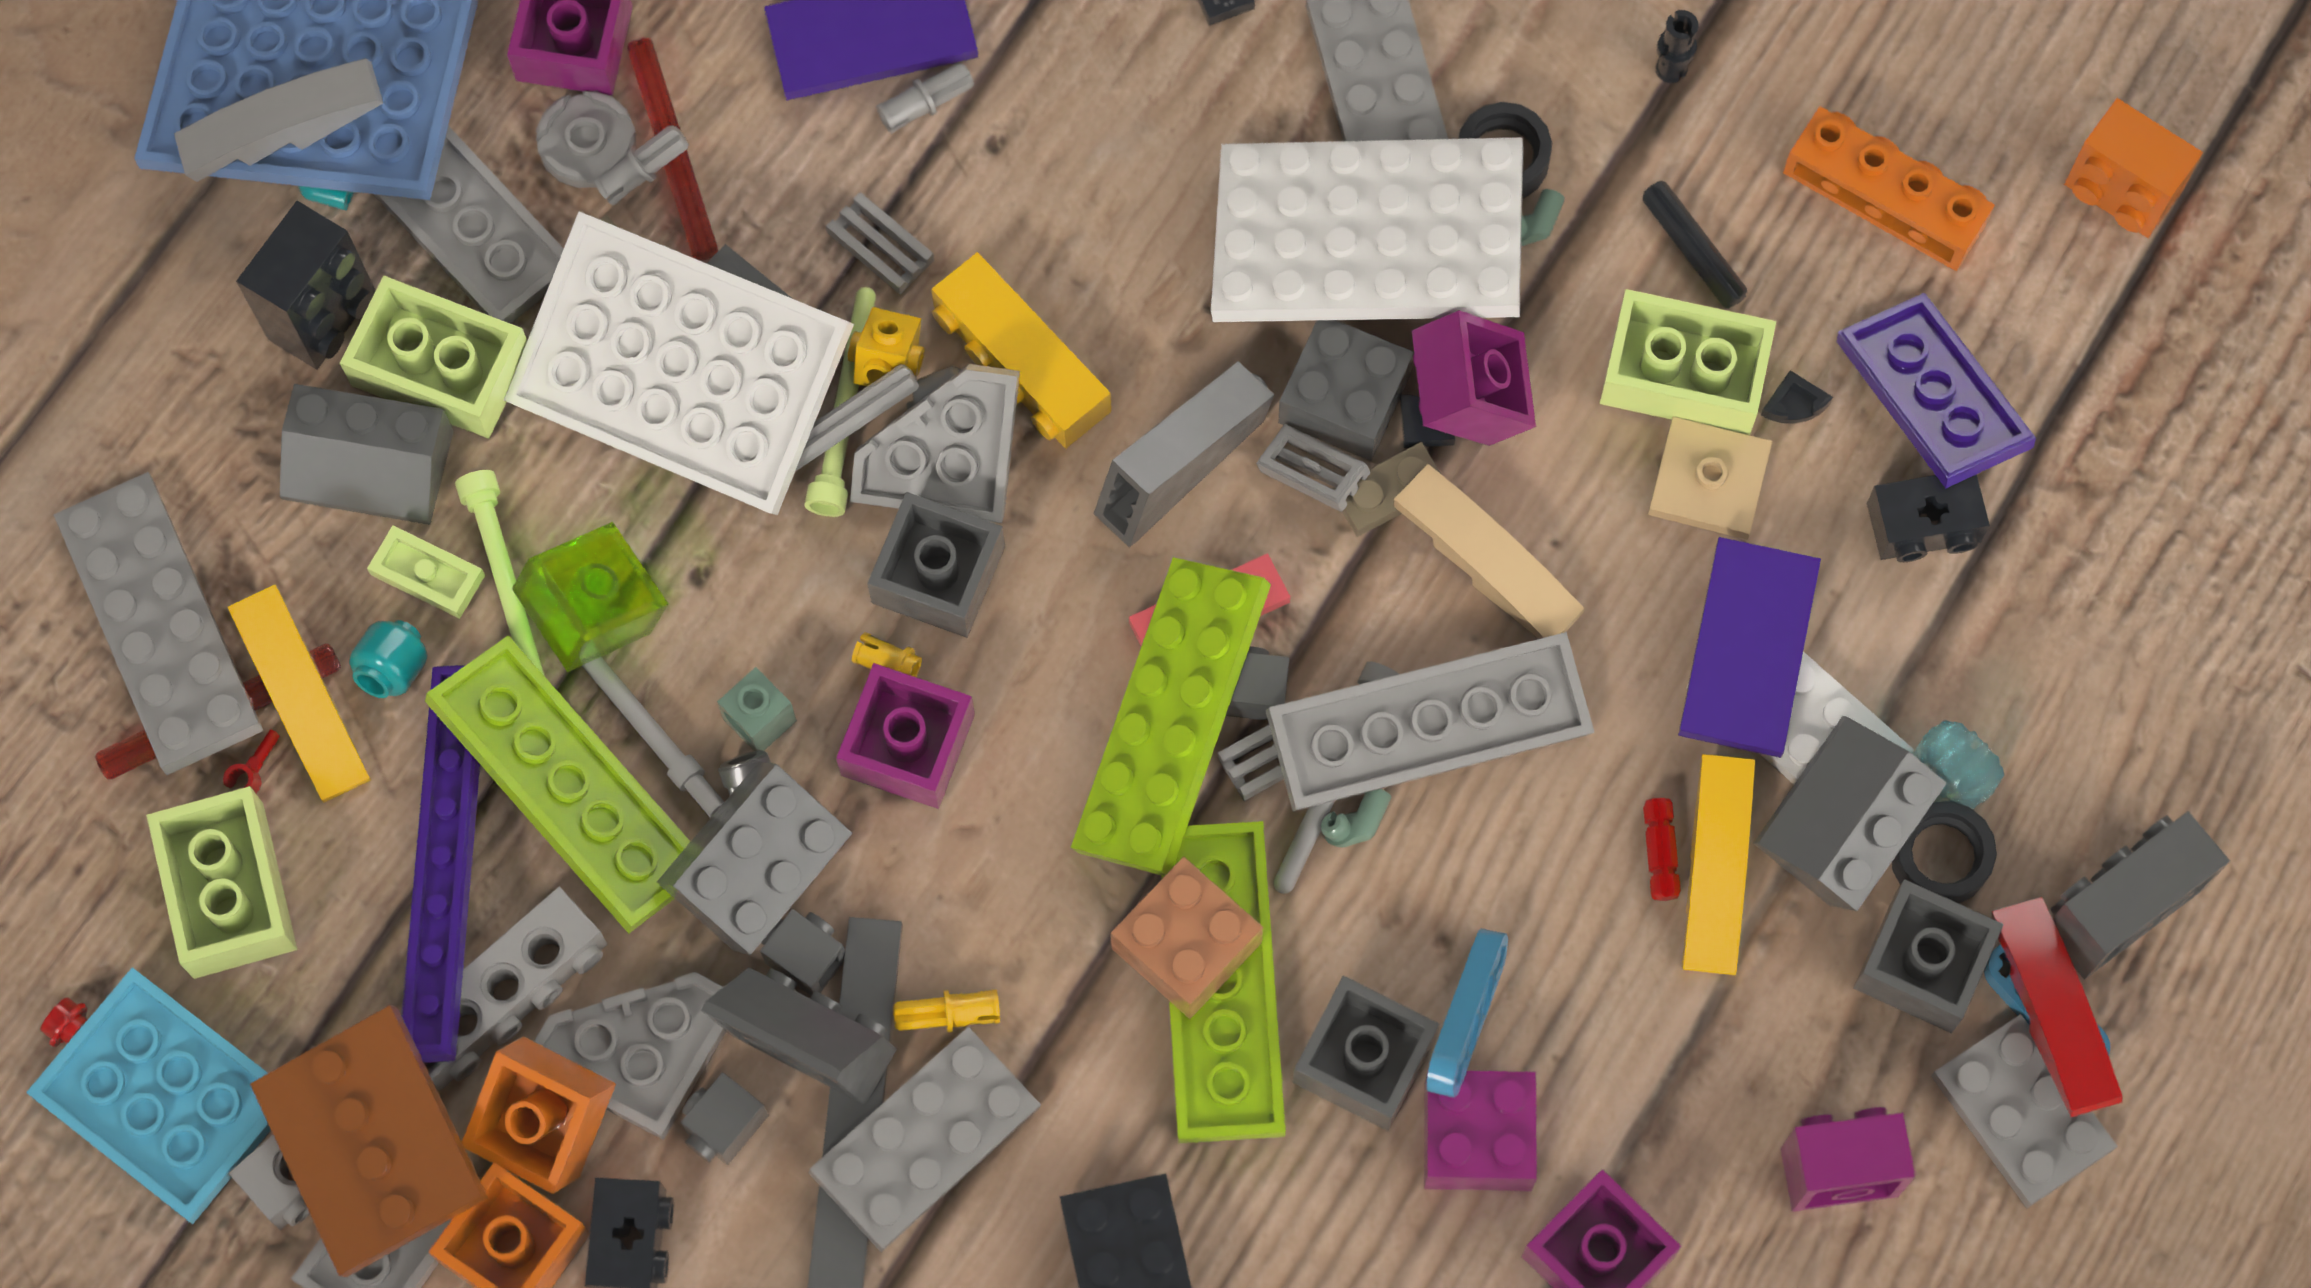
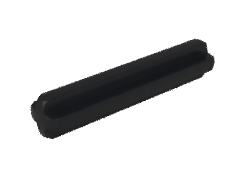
[1642,180,1748,309]

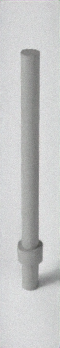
[519,579,724,818]

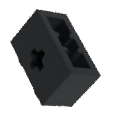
[1867,474,1990,563]
[585,1177,674,1288]

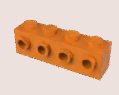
[1783,106,1995,272]

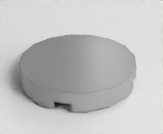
[536,91,636,188]

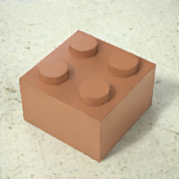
[1111,857,1263,1019]

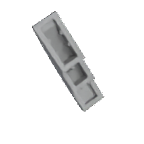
[174,58,383,182]

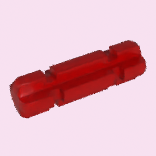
[1643,797,1681,901]

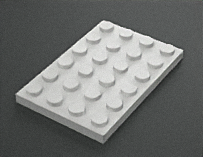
[1211,137,1523,322]
[504,212,854,515]

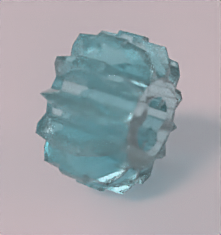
[1913,720,2005,809]

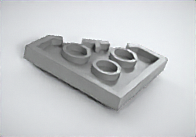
[850,364,1020,523]
[534,972,726,1140]

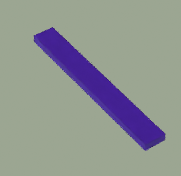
[402,665,480,1062]

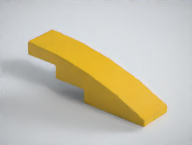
[228,584,371,803]
[1681,753,1755,975]

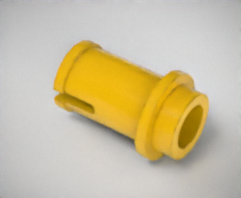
[852,632,922,677]

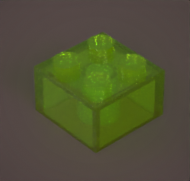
[512,522,669,672]

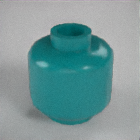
[349,620,428,698]

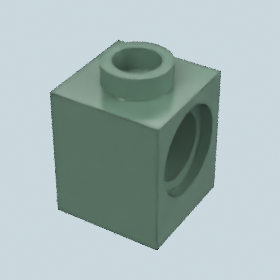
[717,667,797,751]

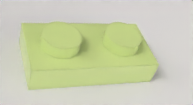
[367,525,485,619]

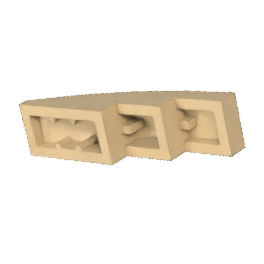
[1394,464,1584,639]

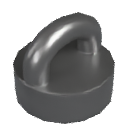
[718,750,771,795]

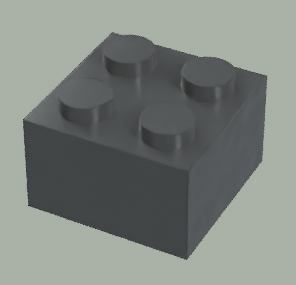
[1278,320,1414,461]
[867,492,1005,638]
[1853,879,2004,1033]
[1293,975,1439,1131]

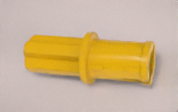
[893,989,1000,1033]

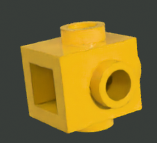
[848,307,924,386]

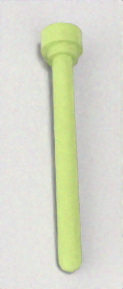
[804,287,876,517]
[455,470,545,676]

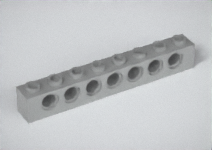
[229,886,608,1230]

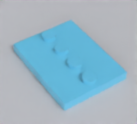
[26,967,271,1224]

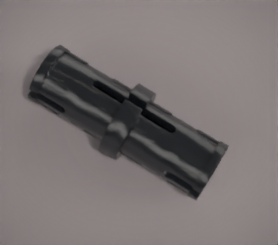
[1656,10,1699,83]

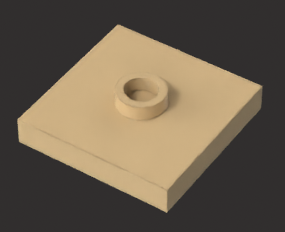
[1648,416,1773,540]

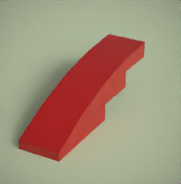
[1991,897,2123,1117]

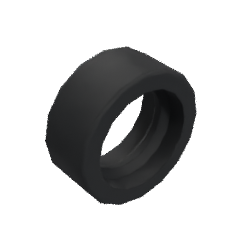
[1459,102,1552,200]
[1892,801,1997,904]

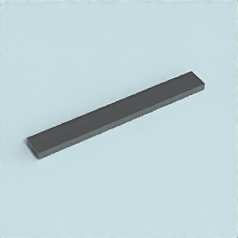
[808,917,903,1288]

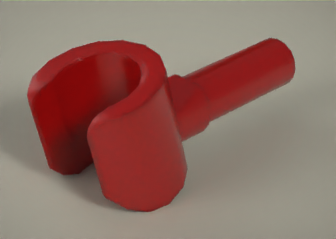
[223,729,281,794]

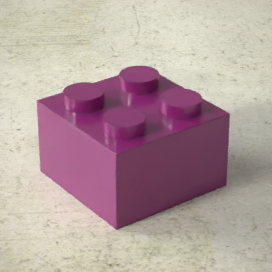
[507,0,633,96]
[1412,310,1536,446]
[836,663,975,809]
[1424,1070,1537,1191]
[1780,1107,1916,1212]
[1521,1169,1682,1288]

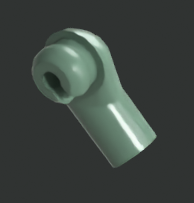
[1521,189,1565,247]
[1321,789,1392,848]

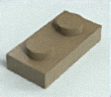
[1333,442,1441,537]

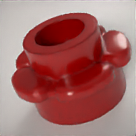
[40,997,88,1047]

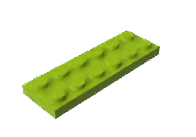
[1071,557,1271,876]
[425,636,691,934]
[1161,821,1286,1143]

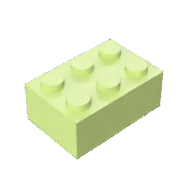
[340,275,527,439]
[1600,289,1777,435]
[146,786,297,979]

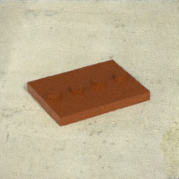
[250,1005,488,1277]

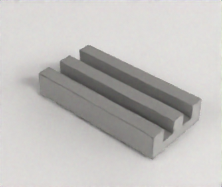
[826,192,934,294]
[1256,424,1370,512]
[1218,725,1284,801]

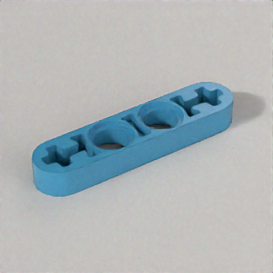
[1427,928,1508,1098]

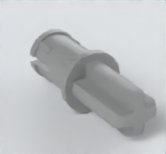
[876,63,974,134]
[594,126,689,206]

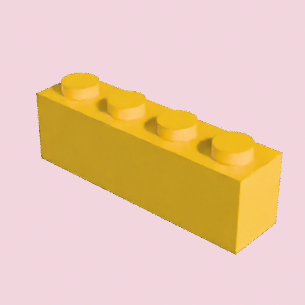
[931,252,1112,449]

